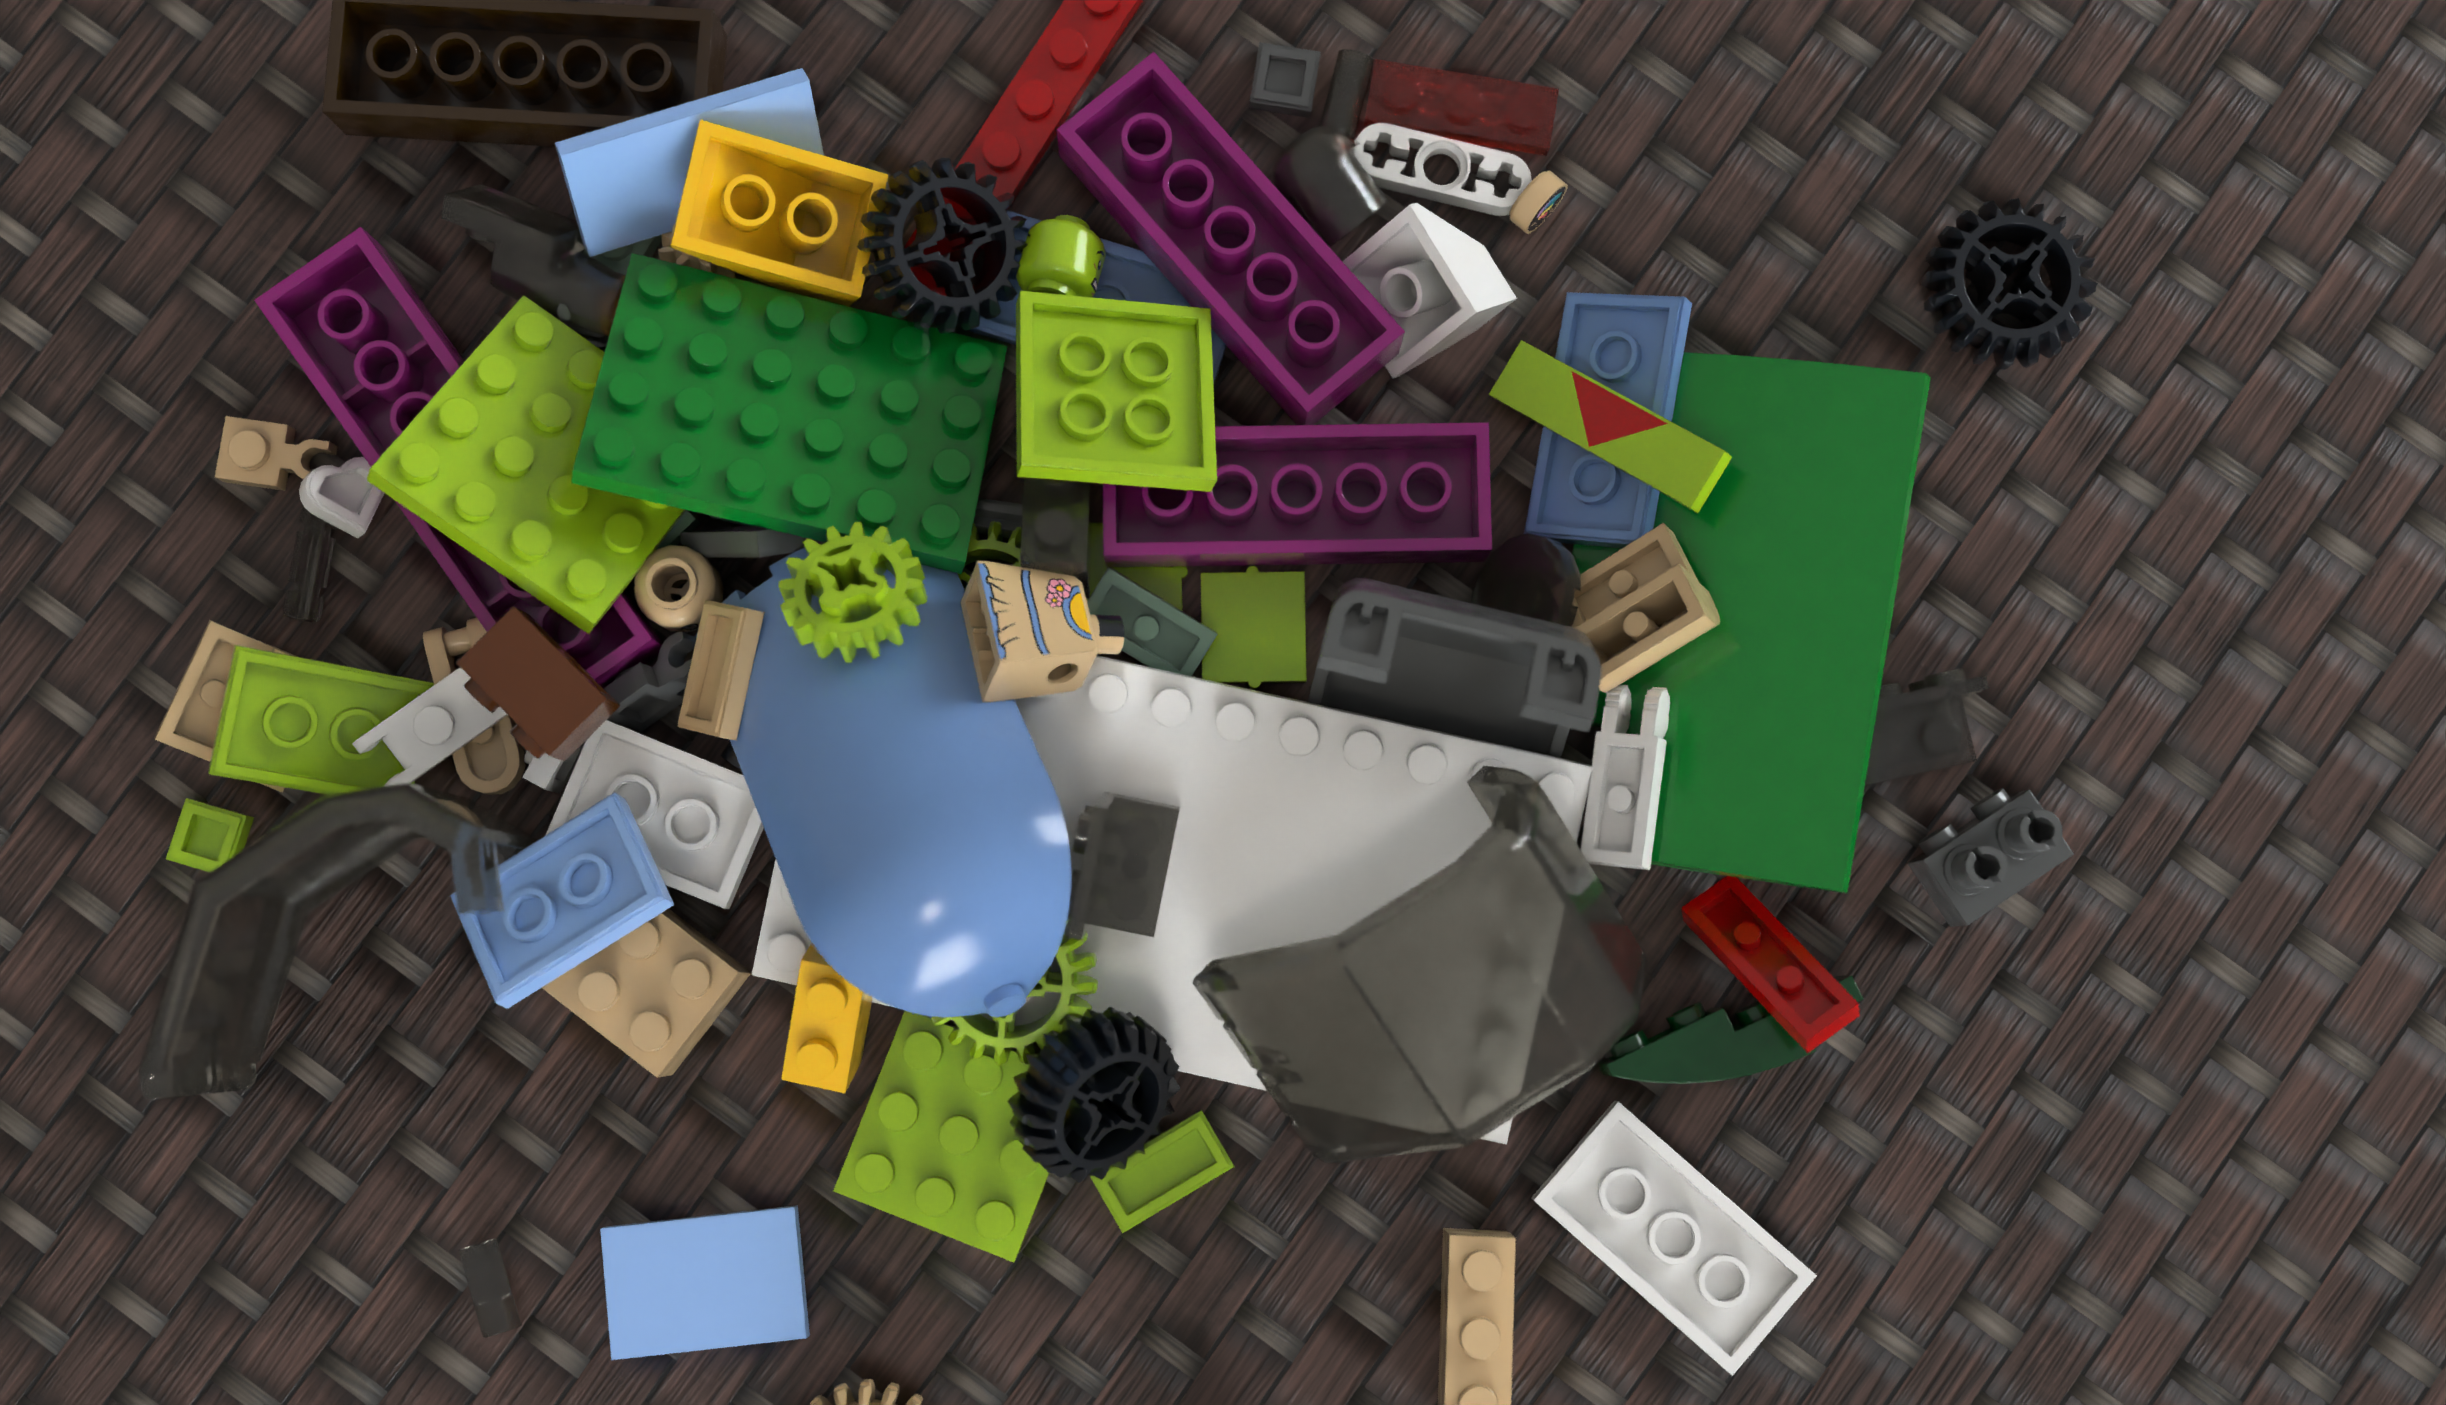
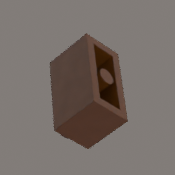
[456,606,621,761]

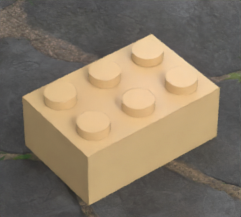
[542,909,752,1078]

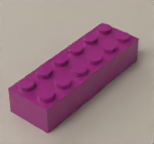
[1056,51,1405,425]
[1103,422,1492,568]

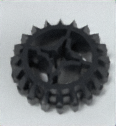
[857,158,1028,334]
[1921,198,2098,370]
[1008,1006,1180,1183]

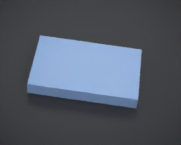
[450,792,675,1009]
[600,1205,810,1360]

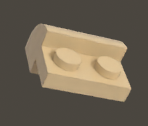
[1555,523,1720,693]
[154,620,295,793]

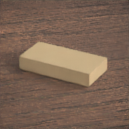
[677,600,765,740]

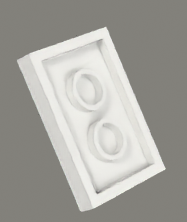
[545,720,764,909]

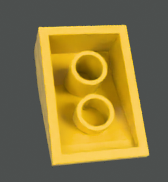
[670,120,889,307]

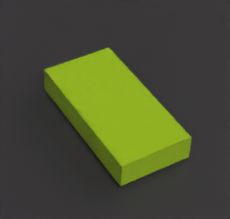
[1090,1110,1234,1233]

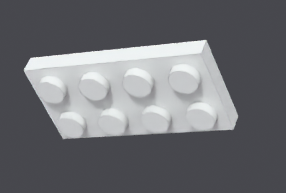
[1531,1101,1817,1376]

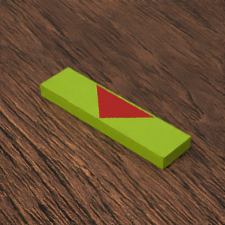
[1489,340,1732,513]

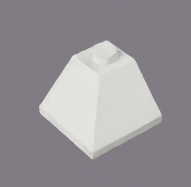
[1342,203,1517,378]

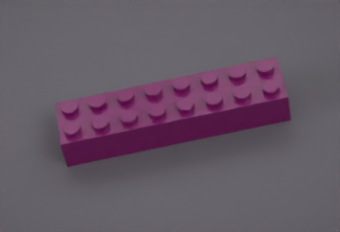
[254,227,664,688]

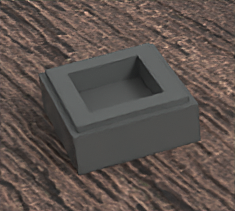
[1249,42,1321,118]

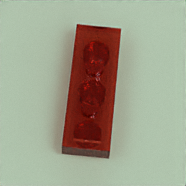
[1364,59,1559,156]

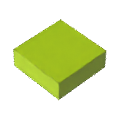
[166,798,254,878]

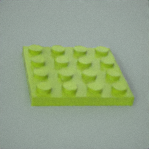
[367,295,686,634]

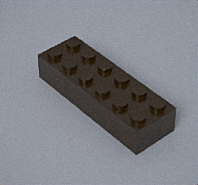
[322,0,727,147]

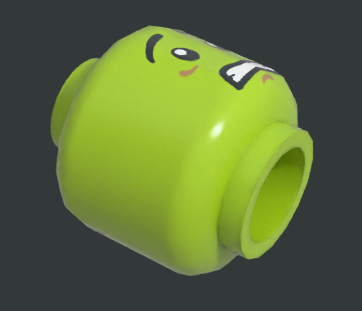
[1016,215,1106,297]

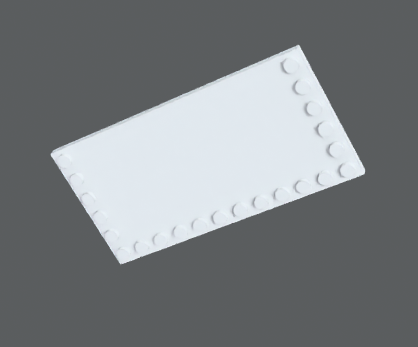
[751,656,1594,1145]

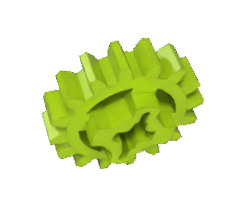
[778,522,927,663]

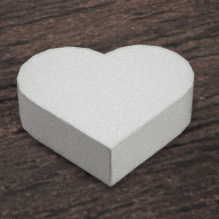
[299,457,384,538]

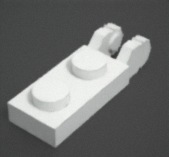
[1579,684,1671,870]

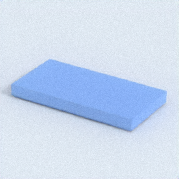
[555,68,824,257]

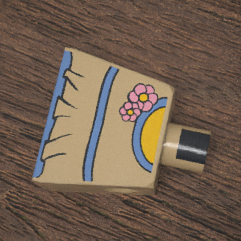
[960,561,1124,702]

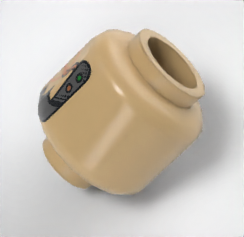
[633,545,724,633]

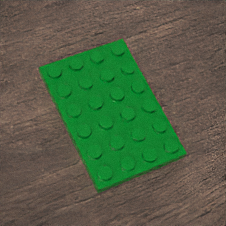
[572,253,1007,574]

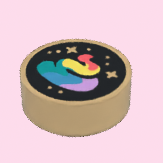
[1509,171,1568,234]

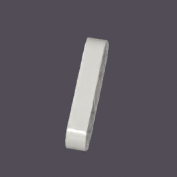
[1352,123,1531,216]

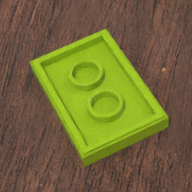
[208,645,434,809]

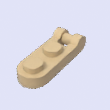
[423,617,525,795]

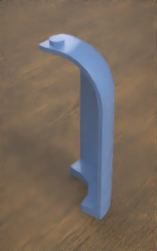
[695,547,1071,1017]

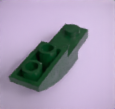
[1598,970,1863,1084]

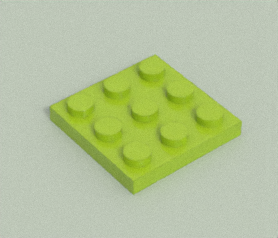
[1016,291,1217,492]
[833,1011,1050,1262]

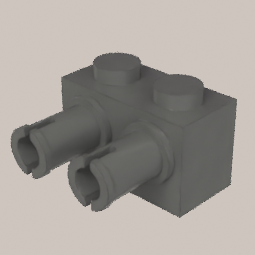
[1907,788,2074,927]

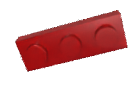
[1681,876,1860,1053]

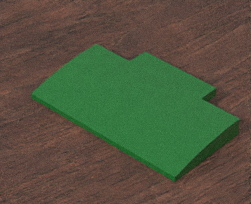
[1560,352,1931,894]

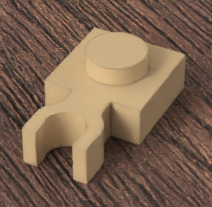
[214,416,338,491]

